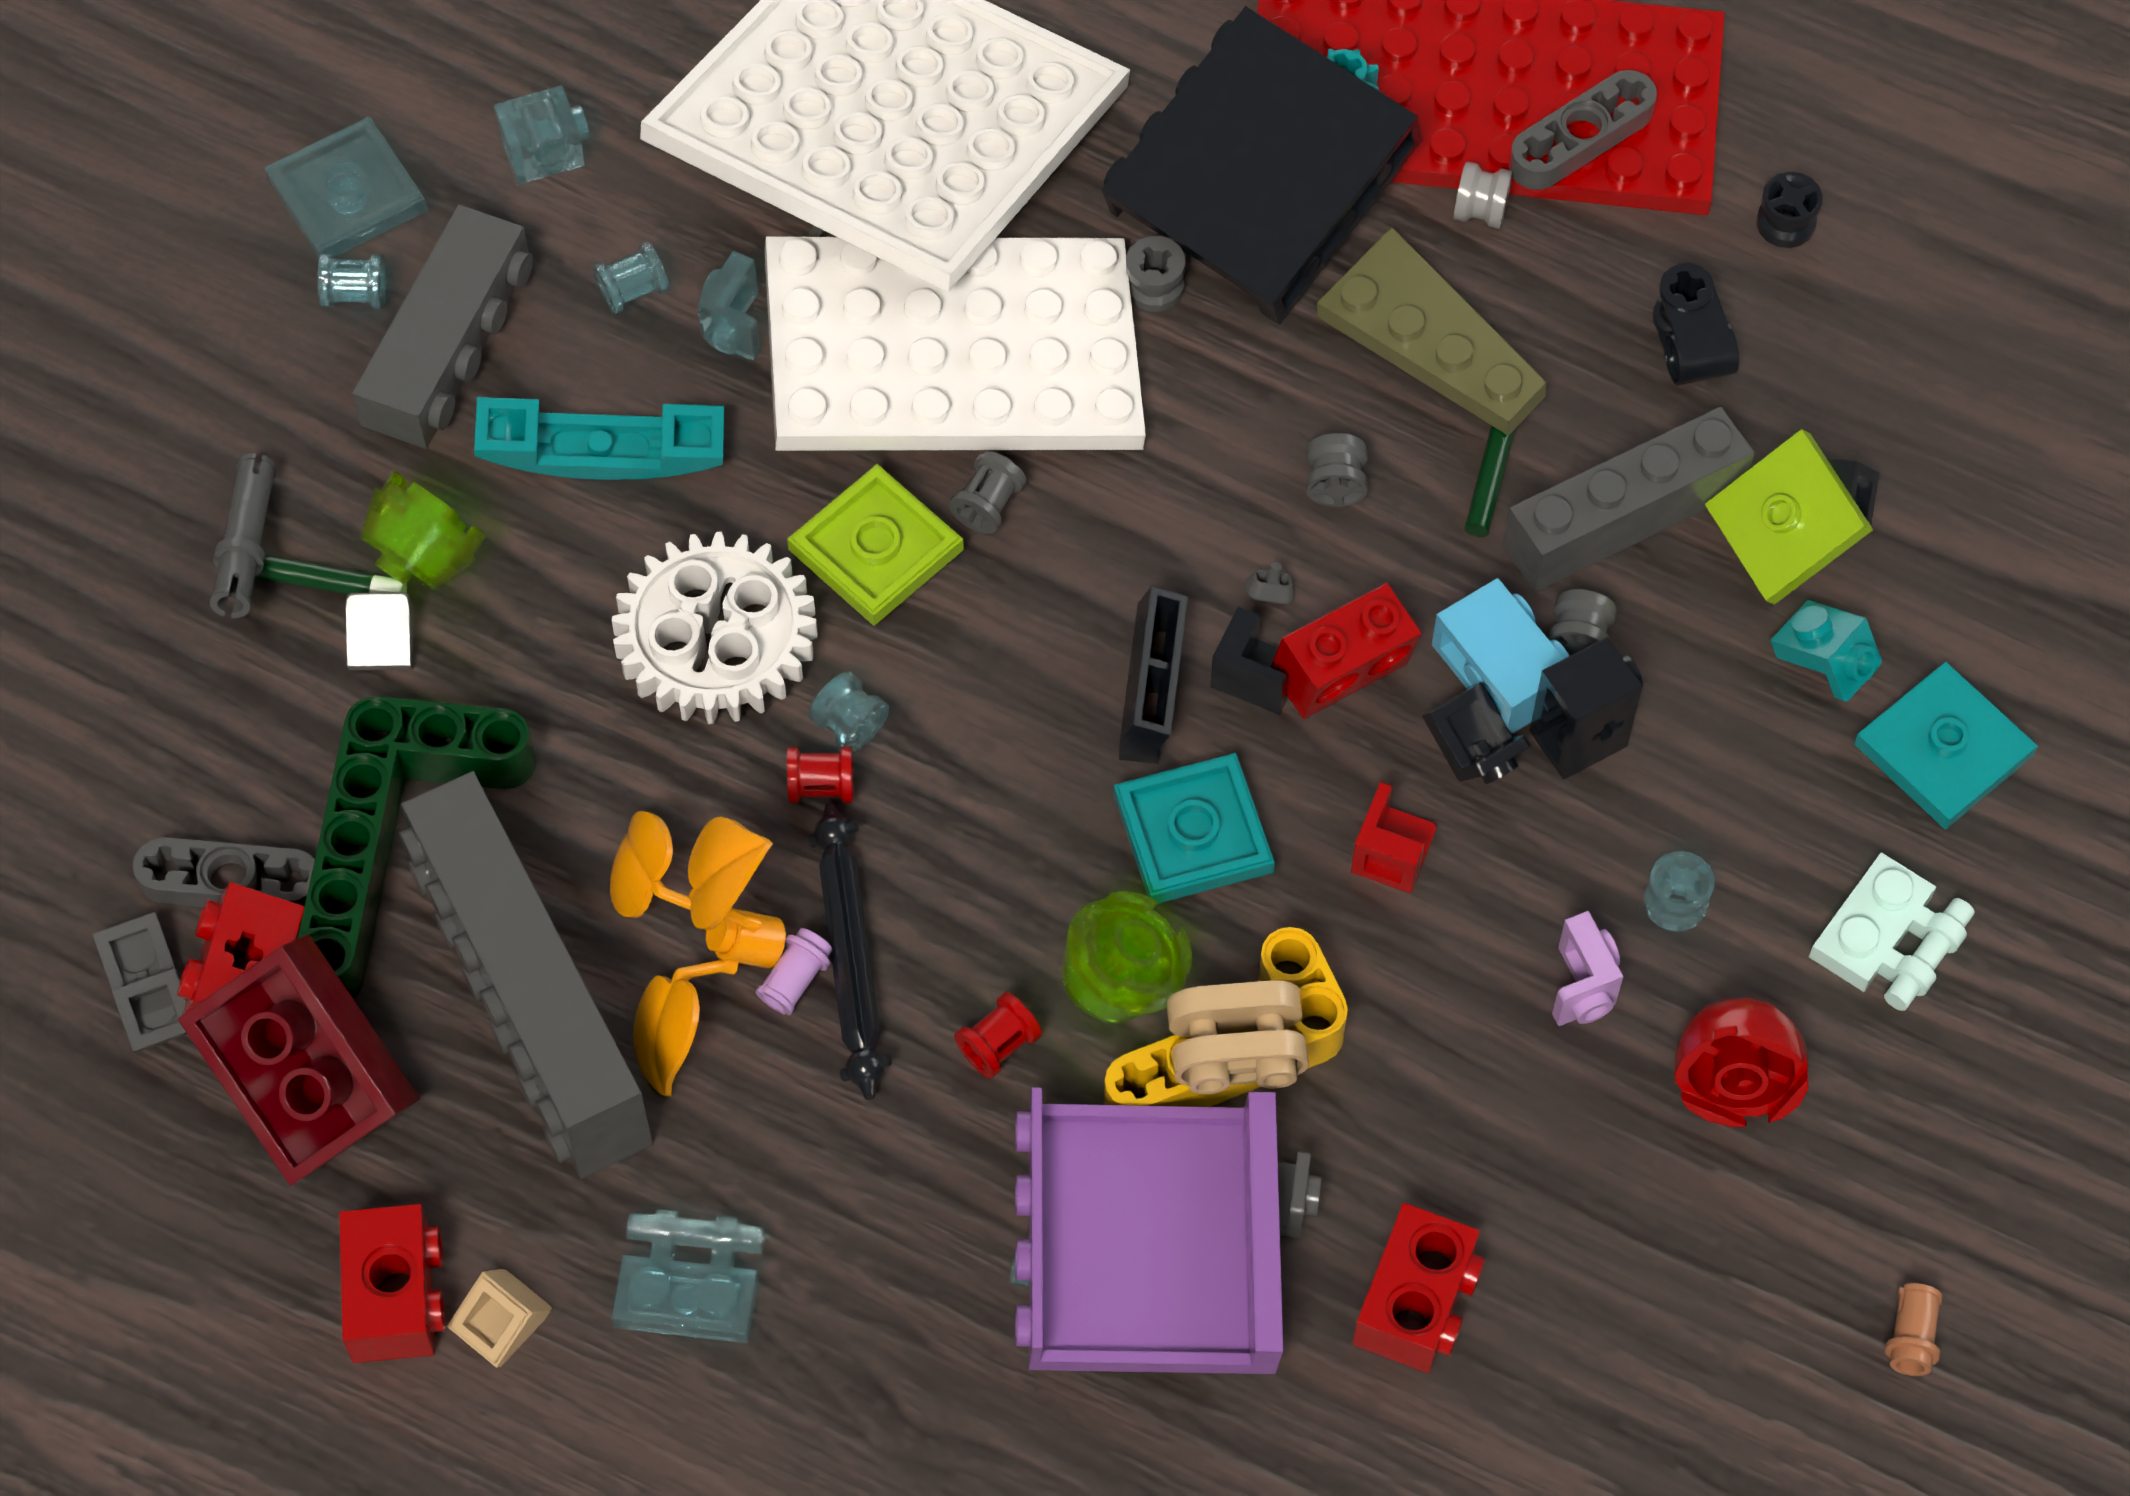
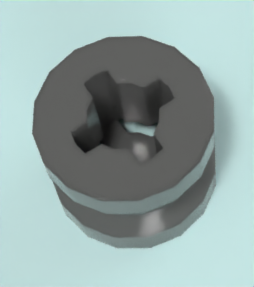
[1126,236,1185,312]
[1306,433,1368,507]
[1548,589,1617,656]

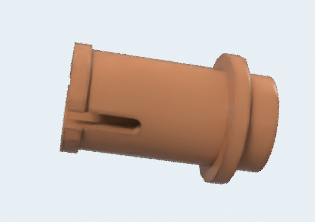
[1885,1283,1942,1376]

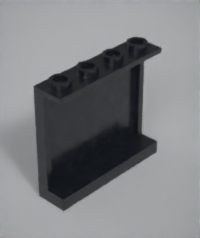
[1102,6,1423,325]

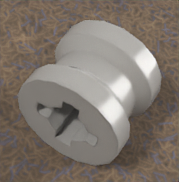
[1453,161,1513,230]

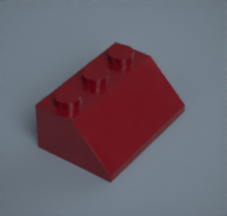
[178,934,421,1186]

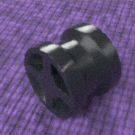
[1756,172,1823,248]

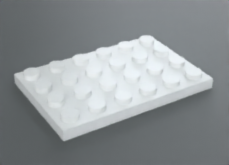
[764,237,1146,451]

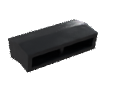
[1119,586,1188,764]

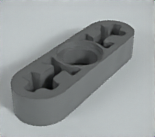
[1509,70,1657,190]
[133,837,315,907]

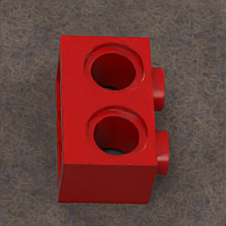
[1270,583,1422,720]
[1352,1202,1486,1374]

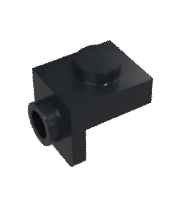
[1422,682,1531,784]

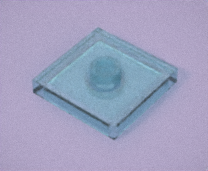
[264,116,428,263]

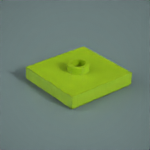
[1705,429,1873,605]
[787,464,964,626]

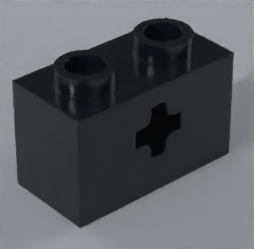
[1529,637,1643,780]

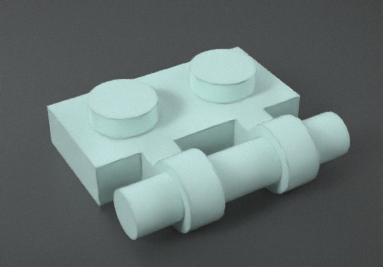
[1809,852,1975,1011]

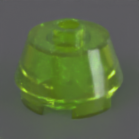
[359,471,487,591]
[1061,891,1192,1023]

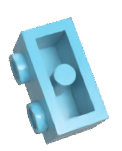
[1432,578,1569,734]

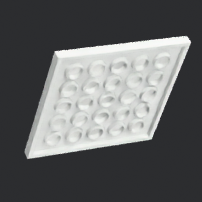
[640,0,1130,292]

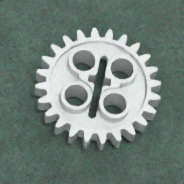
[612,532,818,724]

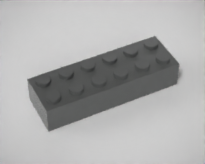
[398,771,653,1180]

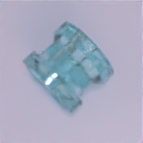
[809,671,889,751]
[1644,851,1715,932]

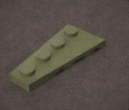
[1317,227,1546,436]

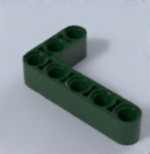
[298,696,536,999]

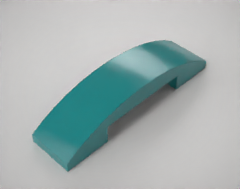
[474,397,724,480]

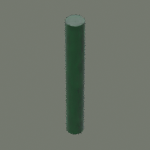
[1465,425,1515,537]

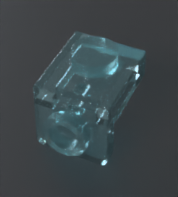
[698,251,760,360]

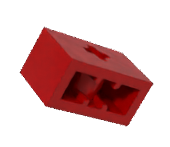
[177,882,305,1015]

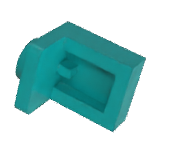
[1770,600,1882,702]

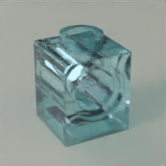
[494,85,590,185]

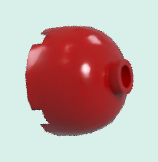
[1675,997,1809,1127]

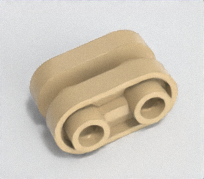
[1166,980,1309,1094]

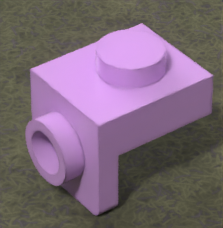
[1552,911,1623,1026]

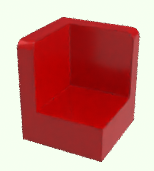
[1351,782,1436,894]

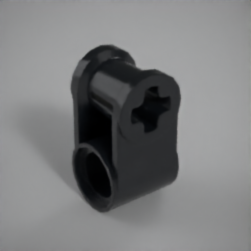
[1652,263,1739,386]

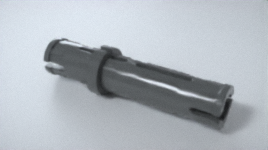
[210,453,277,619]

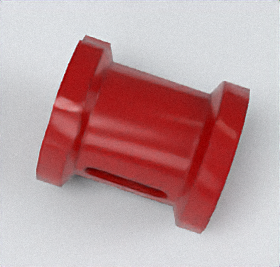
[787,746,854,804]
[954,992,1042,1079]

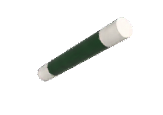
[254,555,407,595]

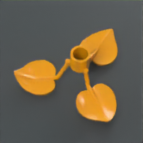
[610,811,786,1097]

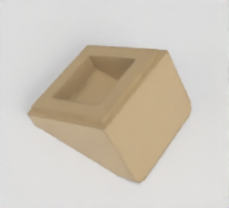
[447,1269,552,1368]

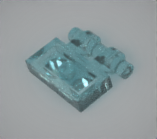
[612,1209,765,1343]

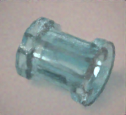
[592,241,670,314]
[318,254,387,309]

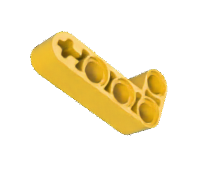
[1104,927,1348,1107]

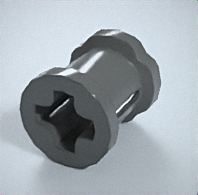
[949,451,1026,534]

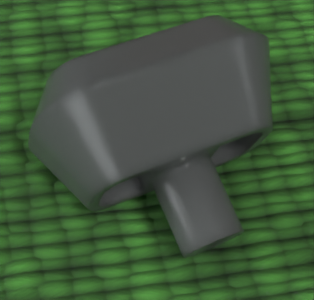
[1245,562,1294,605]

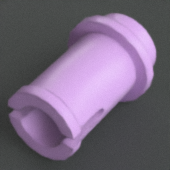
[755,928,833,1015]

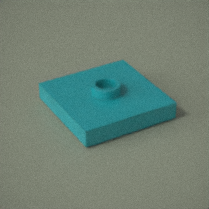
[1854,662,2038,830]
[1113,753,1275,906]

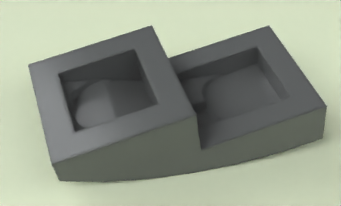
[92,912,187,1053]

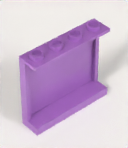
[1015,1088,1283,1374]

